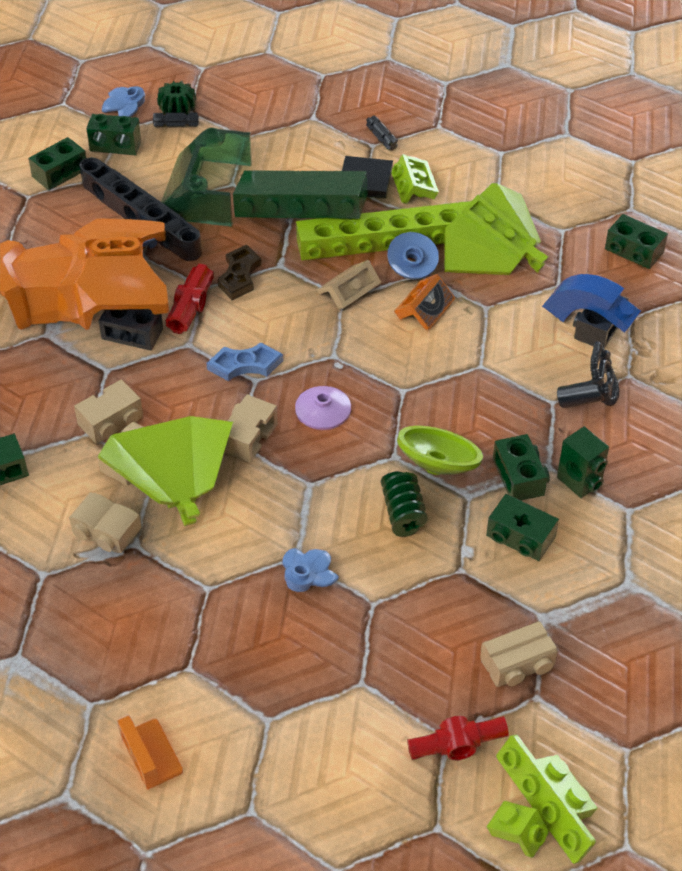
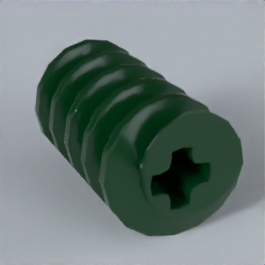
[380,471,428,537]

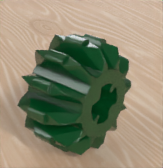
[157,81,197,115]

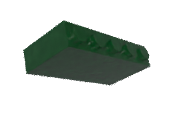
[233,170,368,219]

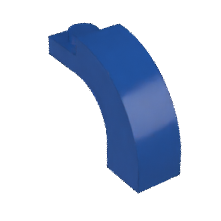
[542,274,641,333]

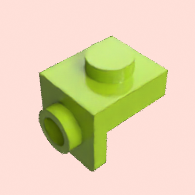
[486,801,549,858]

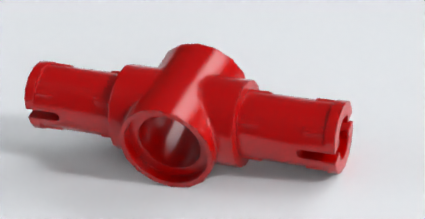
[407,716,509,761]

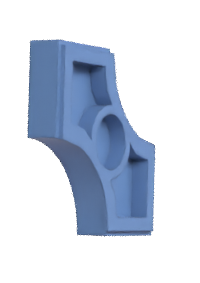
[207,343,283,381]

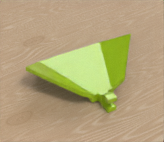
[444,183,548,275]
[98,416,233,526]

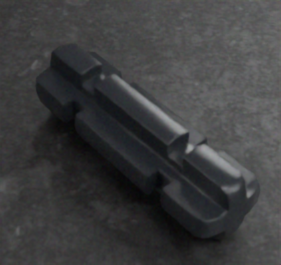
[153,112,199,127]
[366,115,398,150]

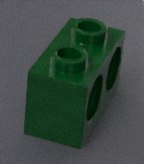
[86,114,142,156]
[28,137,86,191]
[605,214,668,270]
[493,434,550,501]

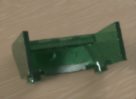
[161,128,252,227]

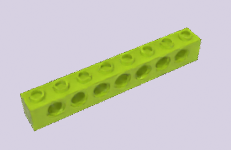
[296,201,471,260]

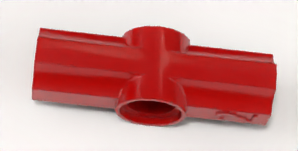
[165,264,214,334]

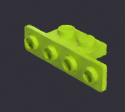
[496,735,598,864]

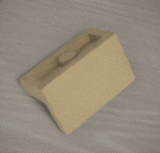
[317,260,381,309]

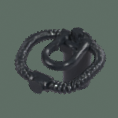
[557,341,620,408]

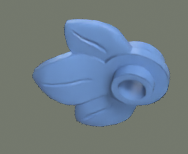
[102,86,145,117]
[282,548,339,592]

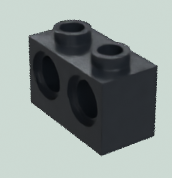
[573,296,629,349]
[98,309,163,351]

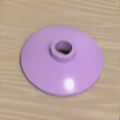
[295,386,351,430]

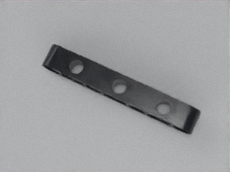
[79,157,202,261]

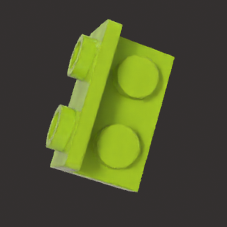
[392,154,439,204]

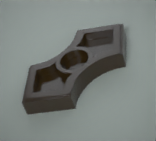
[217,245,261,300]

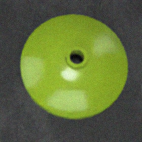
[397,426,483,475]

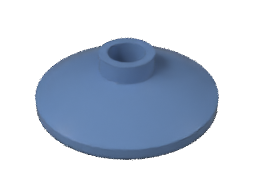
[387,232,439,279]

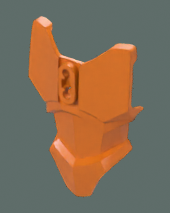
[0,218,169,330]

